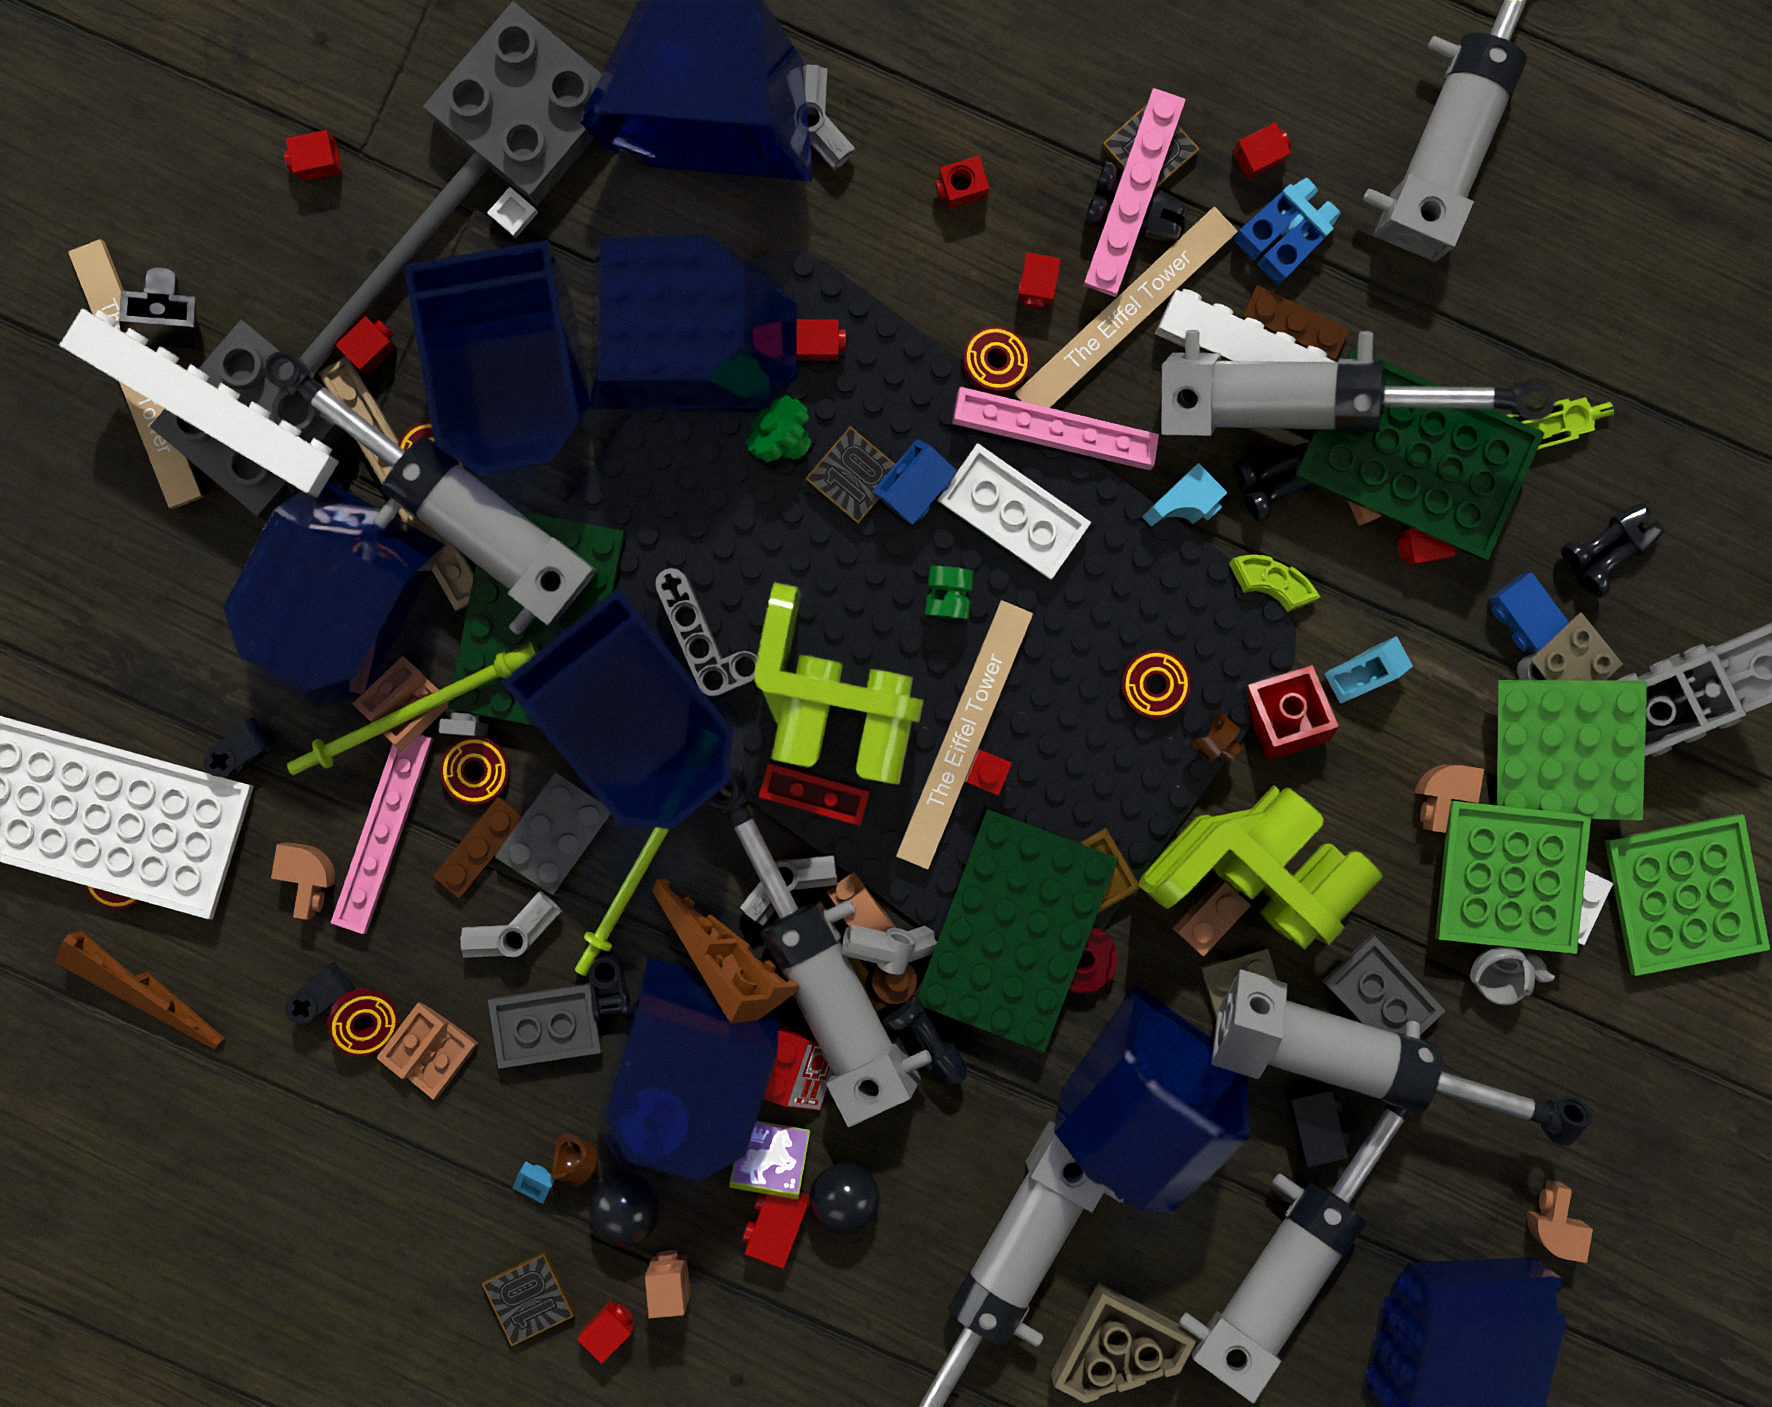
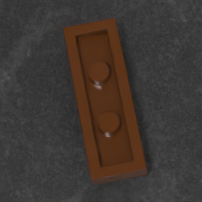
[1240,285,1350,361]
[432,796,523,898]

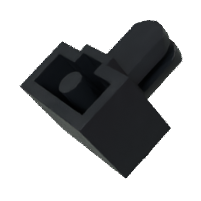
[119,267,197,349]

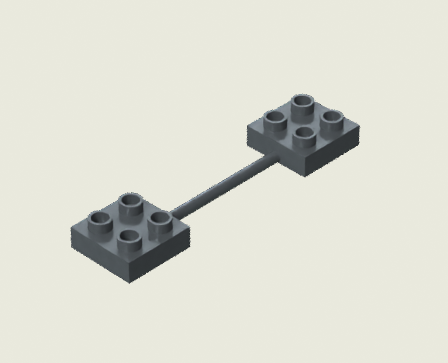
[149,1,625,522]

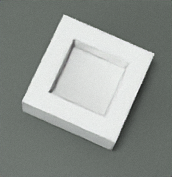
[487,187,538,238]

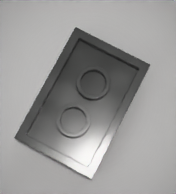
[495,770,613,895]
[1322,934,1445,1035]
[488,983,603,1069]

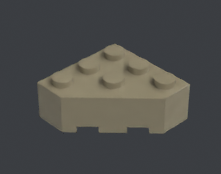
[1051,1282,1196,1403]

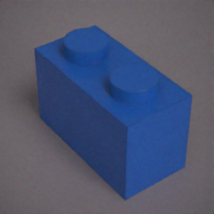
[872,439,958,525]
[1488,572,1569,653]

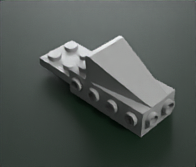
[1617,623,1772,757]

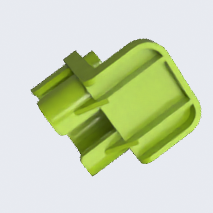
[755,583,923,784]
[1138,786,1383,949]

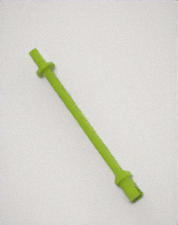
[287,641,543,775]
[575,729,725,976]

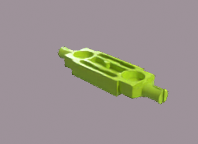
[1506,397,1614,450]

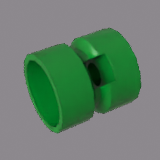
[924,566,974,620]

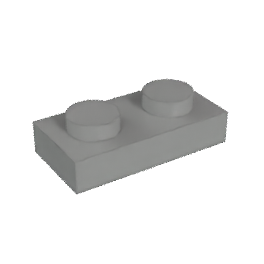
[439,713,489,737]

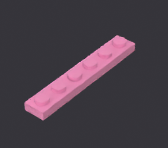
[1083,88,1186,297]
[952,387,1159,470]
[331,734,434,934]

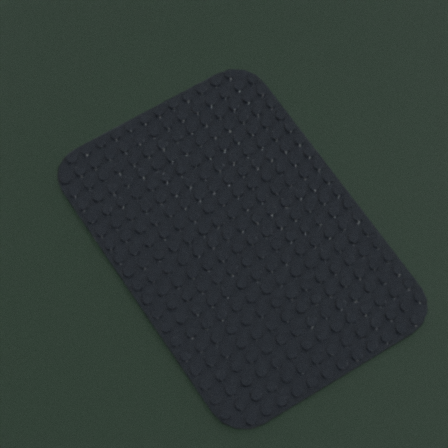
[555,250,1296,960]

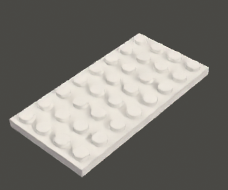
[0,716,254,919]

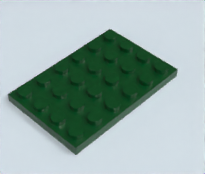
[1294,347,1545,561]
[448,511,625,735]
[917,808,1118,1053]

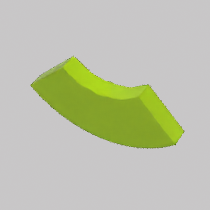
[1229,555,1320,612]

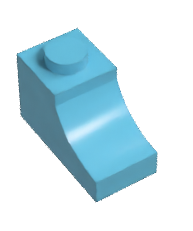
[1142,463,1227,527]
[1324,636,1413,704]

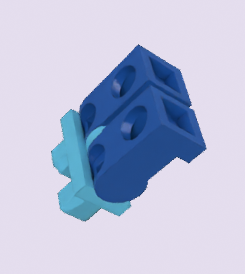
[1233,178,1341,286]

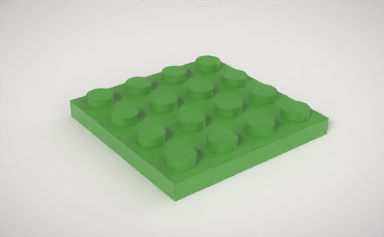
[1497,680,1647,820]
[1435,801,1591,954]
[1605,814,1770,976]

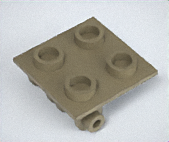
[1530,613,1623,680]

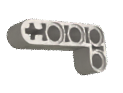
[656,568,758,696]

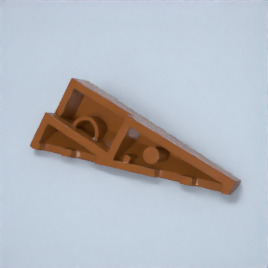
[652,879,800,1023]
[54,931,225,1050]

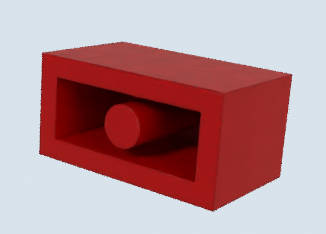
[742,1192,809,1269]

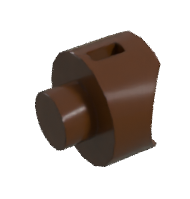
[1189,711,1243,764]
[865,963,917,1005]
[550,1133,599,1187]

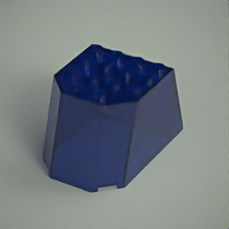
[580,0,813,182]
[590,235,797,410]
[404,240,591,475]
[223,481,446,708]
[501,588,734,829]
[597,957,780,1183]
[1054,984,1250,1215]
[1365,1257,1565,1407]

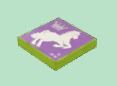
[729,1118,810,1200]

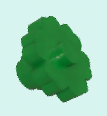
[746,395,811,462]

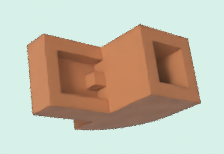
[1415,764,1484,833]
[271,842,336,920]
[827,871,896,932]
[1527,1180,1593,1263]

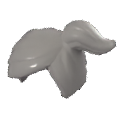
[1470,946,1555,1005]

